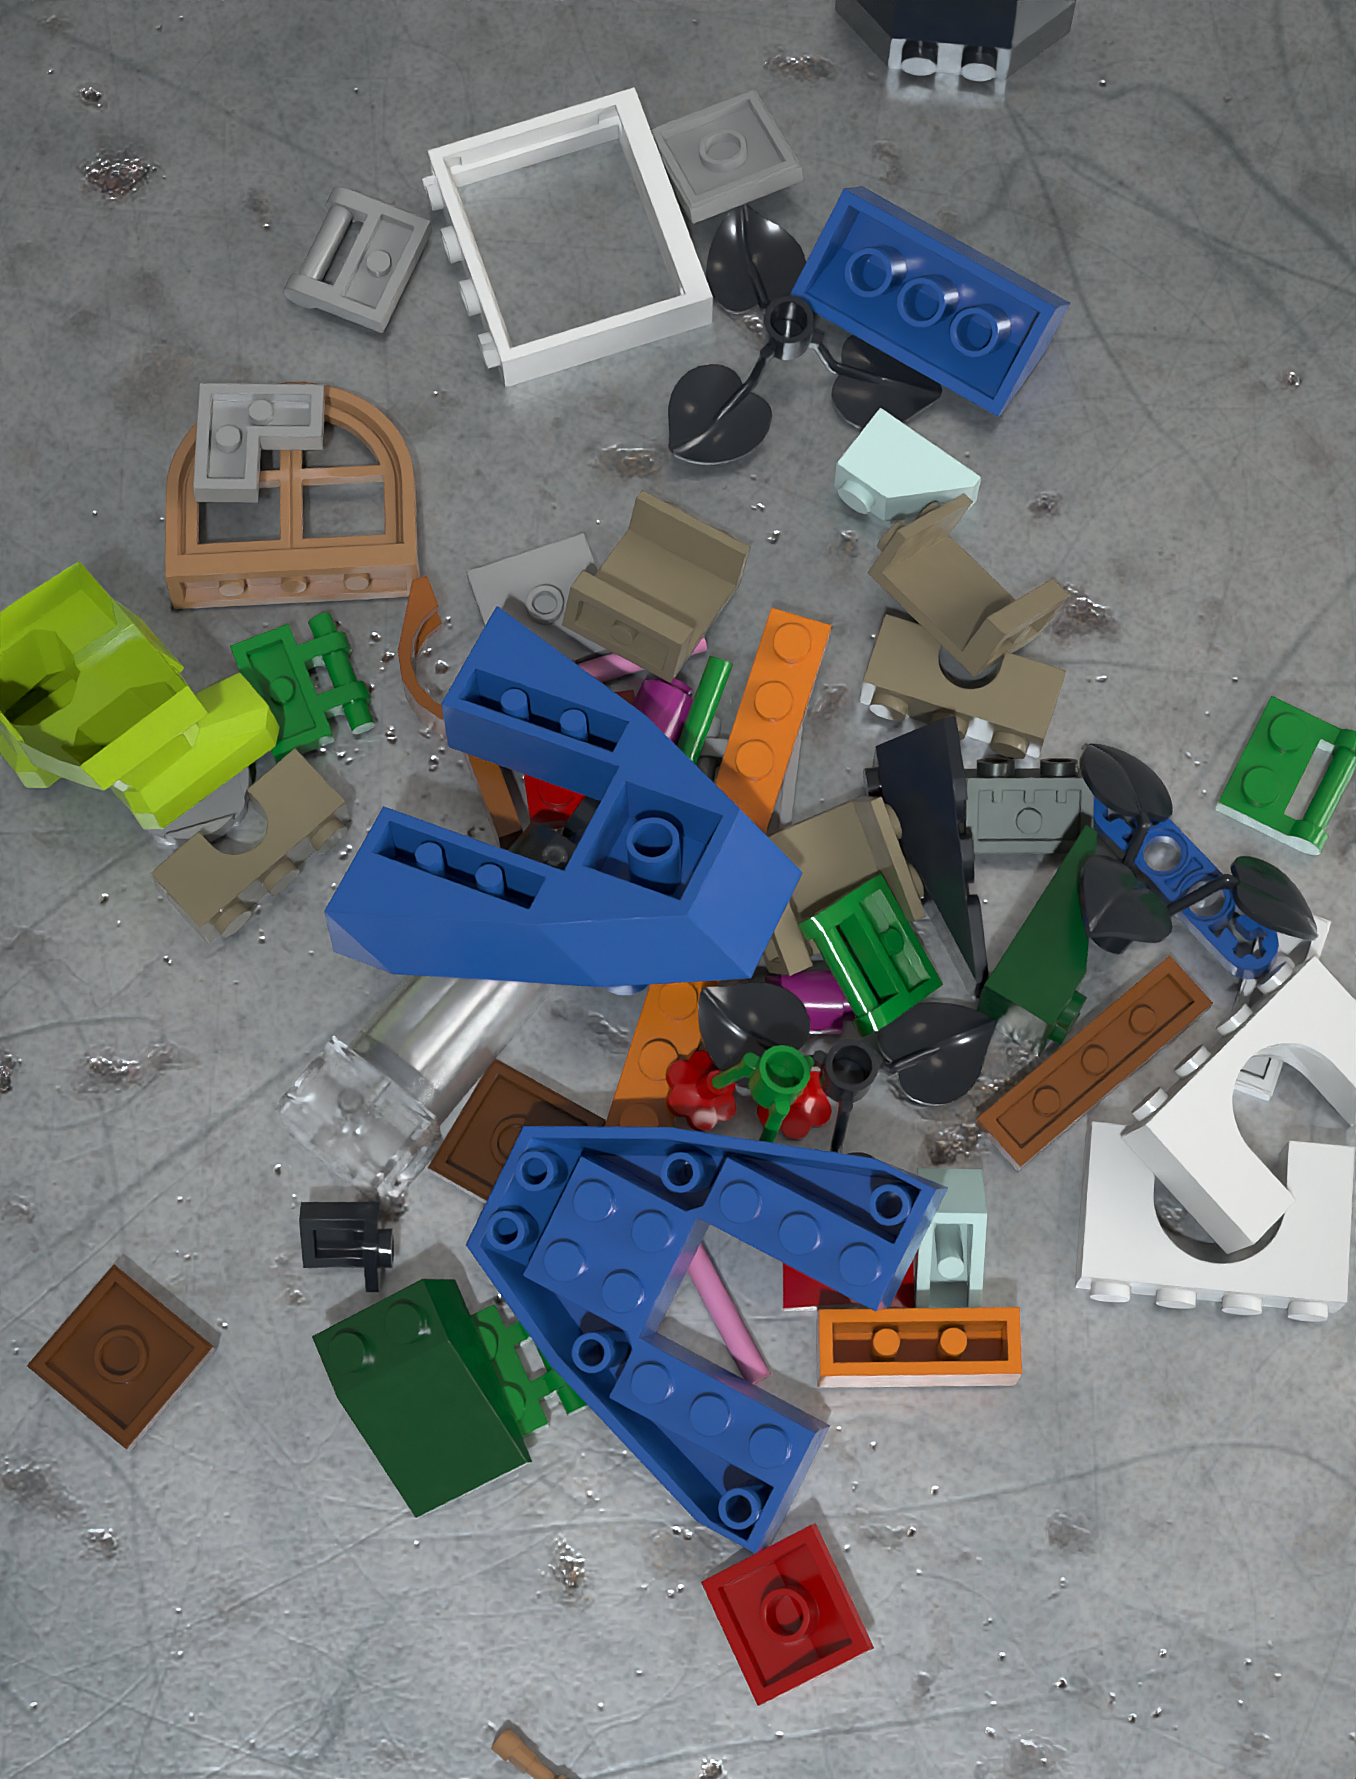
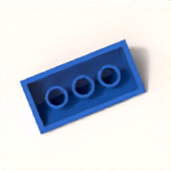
[789,186,1071,417]

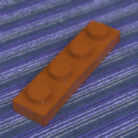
[975,955,1213,1172]

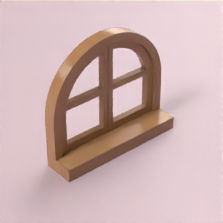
[165,382,421,609]

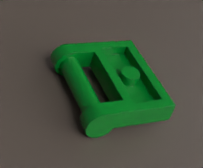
[1215,696,1356,856]
[797,873,943,1038]

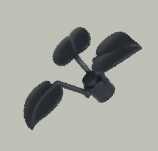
[668,204,942,465]
[1079,743,1319,955]
[698,982,996,1158]

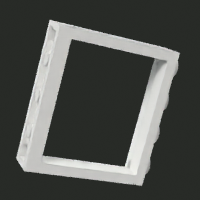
[422,87,713,388]

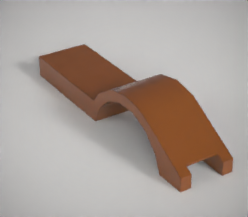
[398,576,523,850]

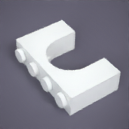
[1121,956,1356,1255]
[1075,1121,1355,1322]

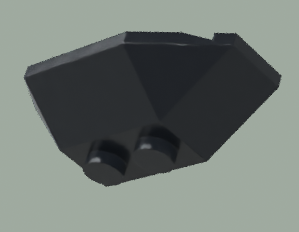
[835,0,1076,81]

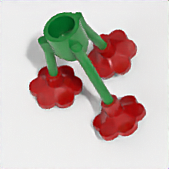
[665,1045,832,1143]

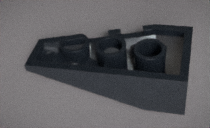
[863,716,989,999]

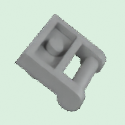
[283,187,432,334]

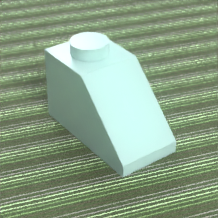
[834,408,981,521]
[914,1168,987,1308]

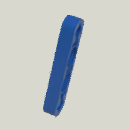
[1093,796,1279,980]

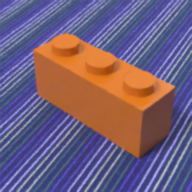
[816,1307,1022,1388]

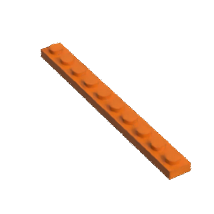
[604,607,832,1128]

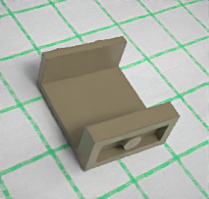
[562,490,751,683]
[868,493,1070,677]
[763,796,926,976]

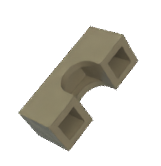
[859,614,1066,759]
[150,748,351,945]

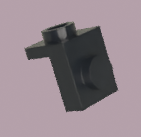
[299,1202,394,1293]

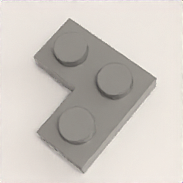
[193,383,325,503]

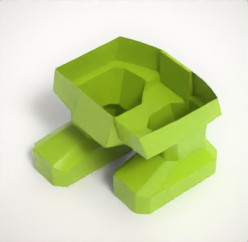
[0,561,280,829]

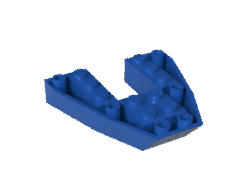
[324,606,803,987]
[466,1126,948,1554]

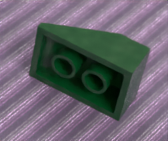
[976,825,1097,1057]
[312,1279,532,1518]

